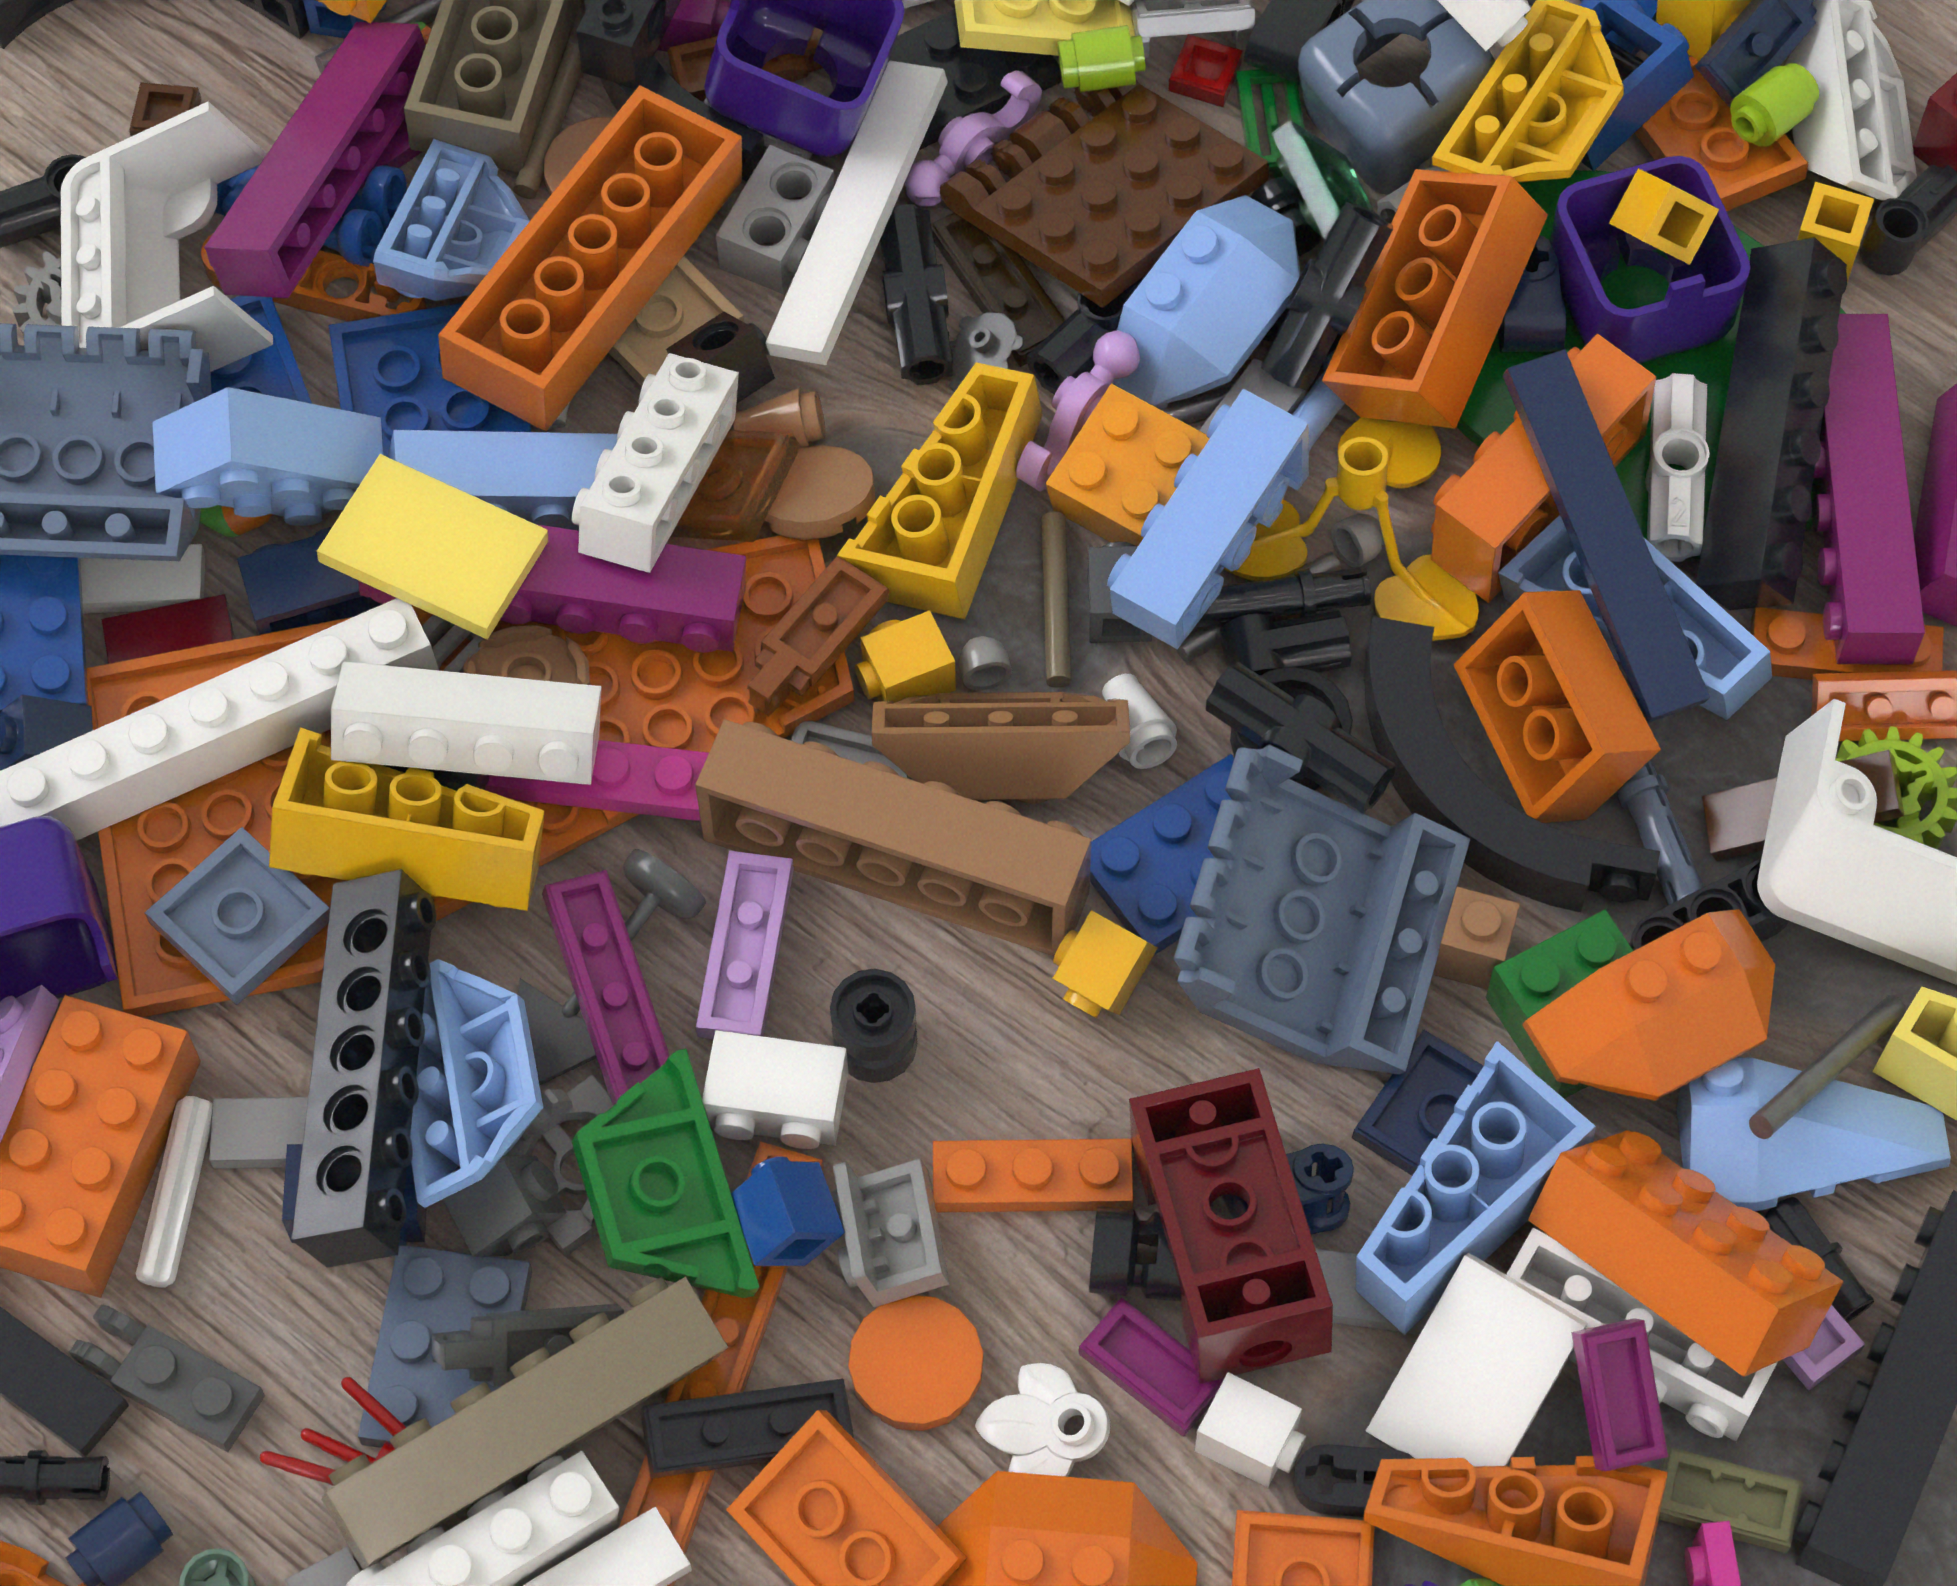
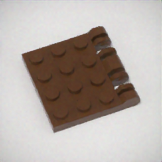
[940,79,1269,308]

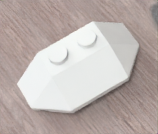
[1785,0,1917,202]

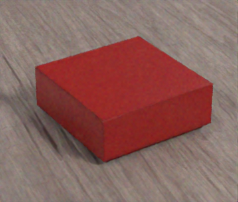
[1168,34,1243,107]

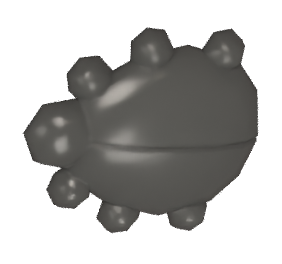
[945,312,1024,392]

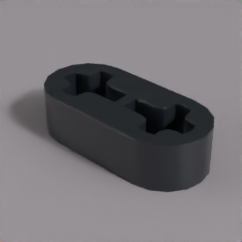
[1293,1444,1415,1517]

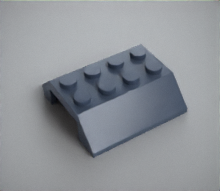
[0,323,212,562]
[1173,745,1470,1074]

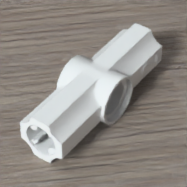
[1645,373,1710,562]

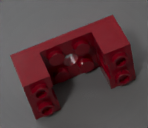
[1129,1068,1333,1384]

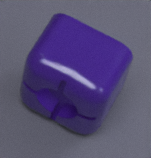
[704,0,905,158]
[1550,156,1750,364]
[0,816,118,1001]

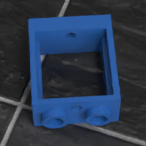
[1579,0,1694,171]

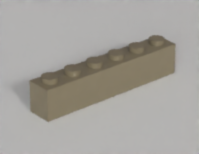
[321,1277,728,1570]

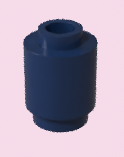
[65,1491,174,1586]

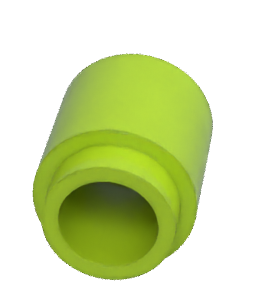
[1057,25,1146,93]
[1730,63,1819,147]

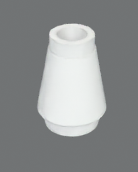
[1102,674,1177,769]

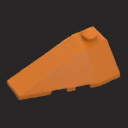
[1364,1456,1668,1586]

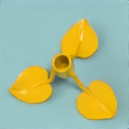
[1224,417,1479,641]

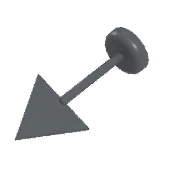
[517,849,706,1085]

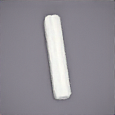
[136,1096,213,1288]

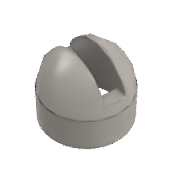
[1331,513,1384,568]
[959,636,1012,690]

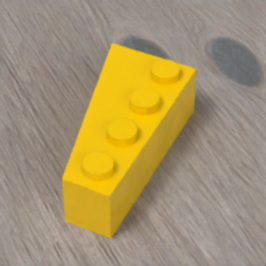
[837,362,1043,620]
[269,727,545,911]

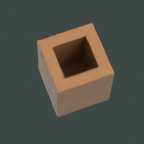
[1434,887,1520,990]

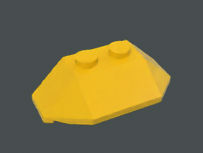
[1432,0,1624,183]

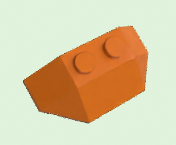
[1522,909,1775,1101]
[937,1471,1198,1586]

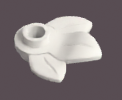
[975,1363,1110,1477]

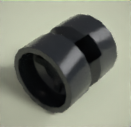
[830,969,918,1083]
[1089,1206,1181,1302]

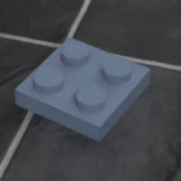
[145,827,330,1005]

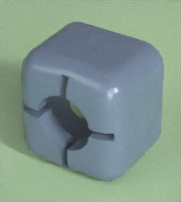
[1298,0,1495,195]

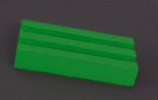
[1236,69,1310,178]

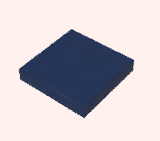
[1352,1029,1483,1176]

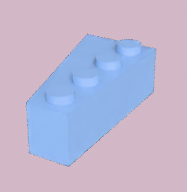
[1107,389,1309,649]
[387,430,618,531]

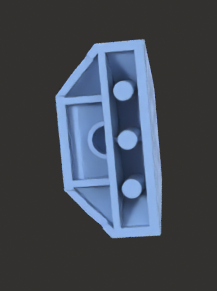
[373,139,530,301]
[1112,195,1301,409]
[410,959,543,1208]

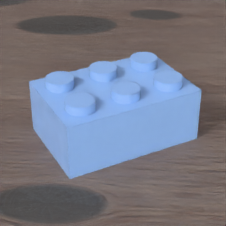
[152,387,383,526]

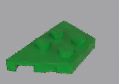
[572,1048,760,1298]

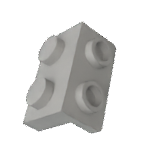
[830,1158,950,1307]

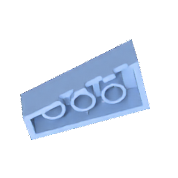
[1498,515,1772,720]
[1356,1041,1596,1335]

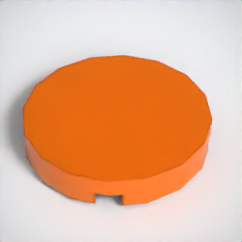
[848,1295,983,1431]

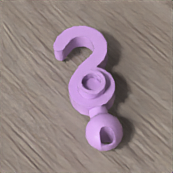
[905,70,1042,207]
[1016,330,1140,492]

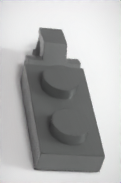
[432,1304,624,1387]

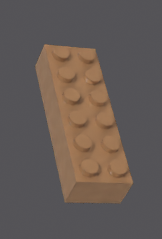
[695,719,1092,956]

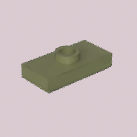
[1659,1446,1804,1554]

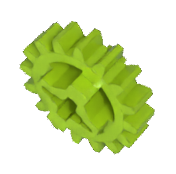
[1835,726,1957,849]

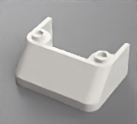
[61,101,273,372]
[1757,699,1957,985]

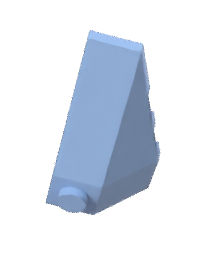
[1676,1057,1951,1211]

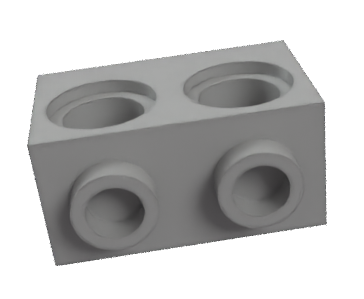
[716,145,835,294]

